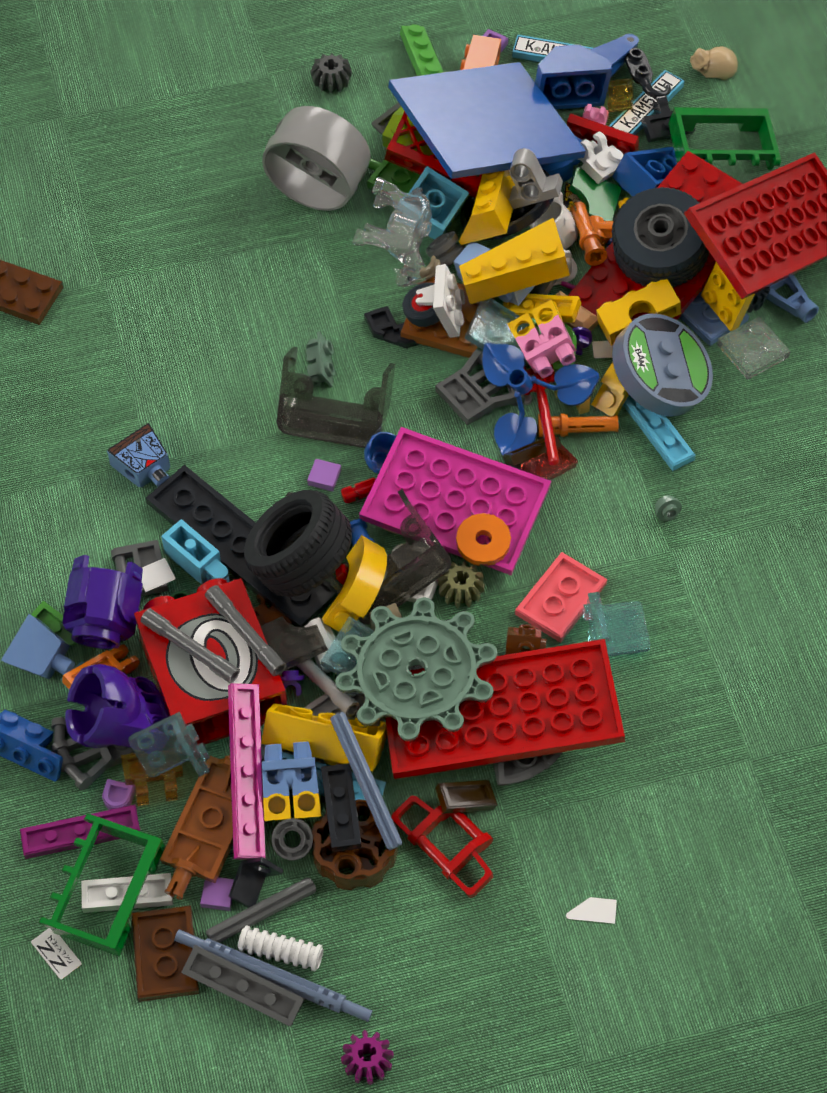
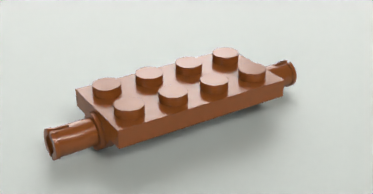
[160,754,263,900]

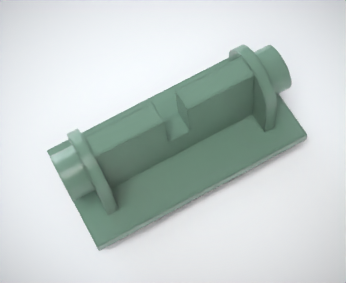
[306,331,335,387]

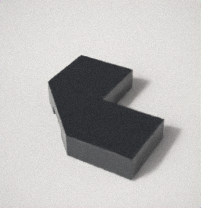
[364,306,420,349]

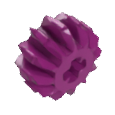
[341,1030,394,1085]

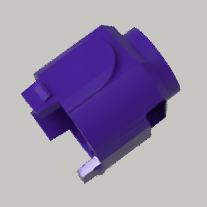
[62,555,143,649]

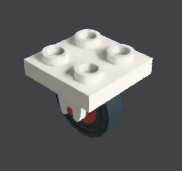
[402,264,465,338]

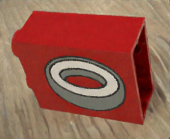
[134,578,287,753]

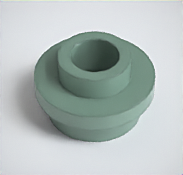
[655,495,682,521]

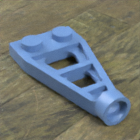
[766,274,819,322]

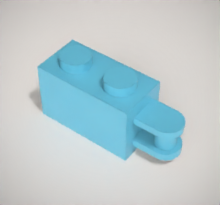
[161,519,229,585]

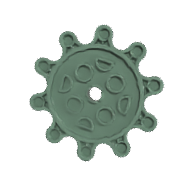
[335,597,497,742]

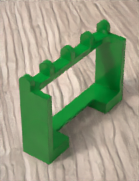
[668,107,781,170]
[39,814,165,957]

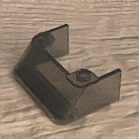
[277,347,395,448]
[327,489,451,625]

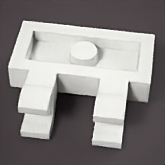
[578,132,624,184]

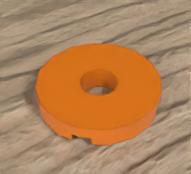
[456,513,511,566]

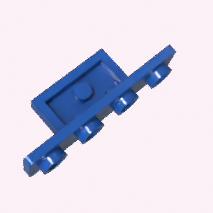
[0,710,63,782]

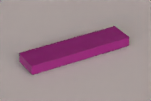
[20,805,141,859]

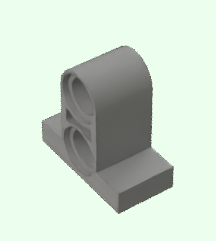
[509,148,563,209]

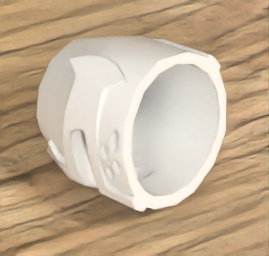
[529,199,579,249]

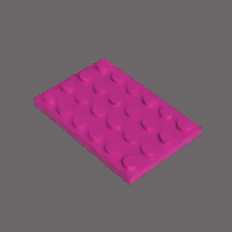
[359,427,551,576]

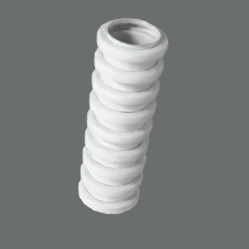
[238,926,323,971]

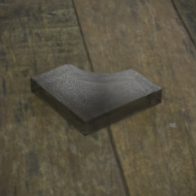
[261,616,328,671]

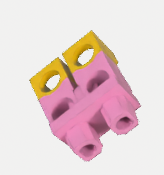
[507,300,576,378]

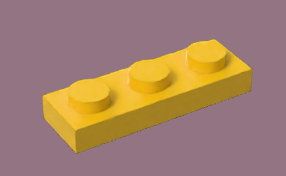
[500,294,581,323]

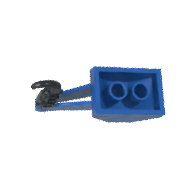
[535,34,671,109]

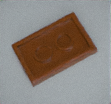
[131,905,199,1002]

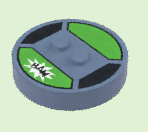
[612,314,713,416]

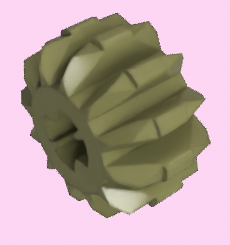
[438,560,485,609]

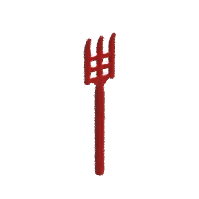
[524,364,559,466]

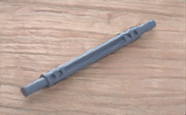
[174,929,373,1022]

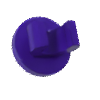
[572,327,592,356]
[280,670,305,696]

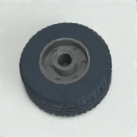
[612,187,709,288]

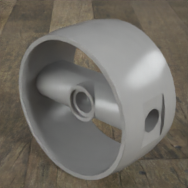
[262,106,371,211]

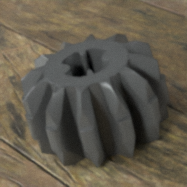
[311,53,352,93]

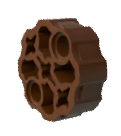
[312,799,398,890]

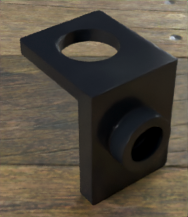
[229,857,284,908]

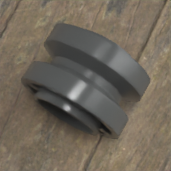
[425,231,465,266]
[272,818,313,860]

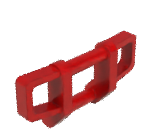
[391,795,493,898]

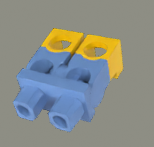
[262,741,321,821]

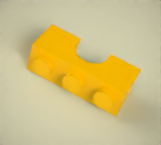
[596,279,681,346]

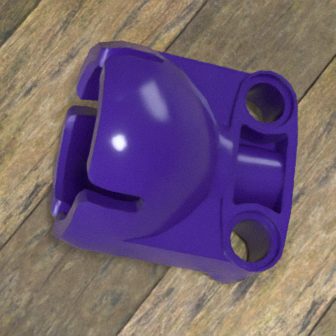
[65,664,174,754]

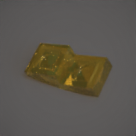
[607,78,634,112]

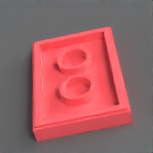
[515,552,607,643]

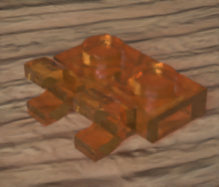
[121,746,183,806]

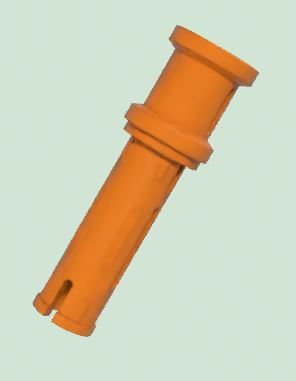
[570,202,607,266]
[538,413,619,438]

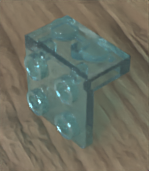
[583,592,651,656]
[128,712,210,777]

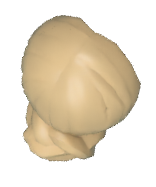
[690,46,738,80]

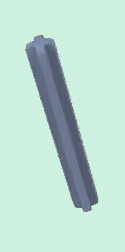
[330,712,402,850]

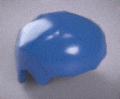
[364,432,396,474]

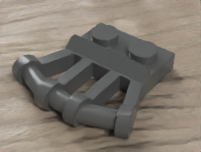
[435,349,525,425]
[51,717,142,791]

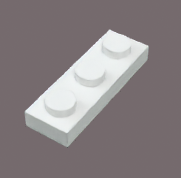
[81,873,173,913]

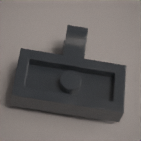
[641,96,695,143]

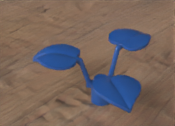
[482,343,600,456]

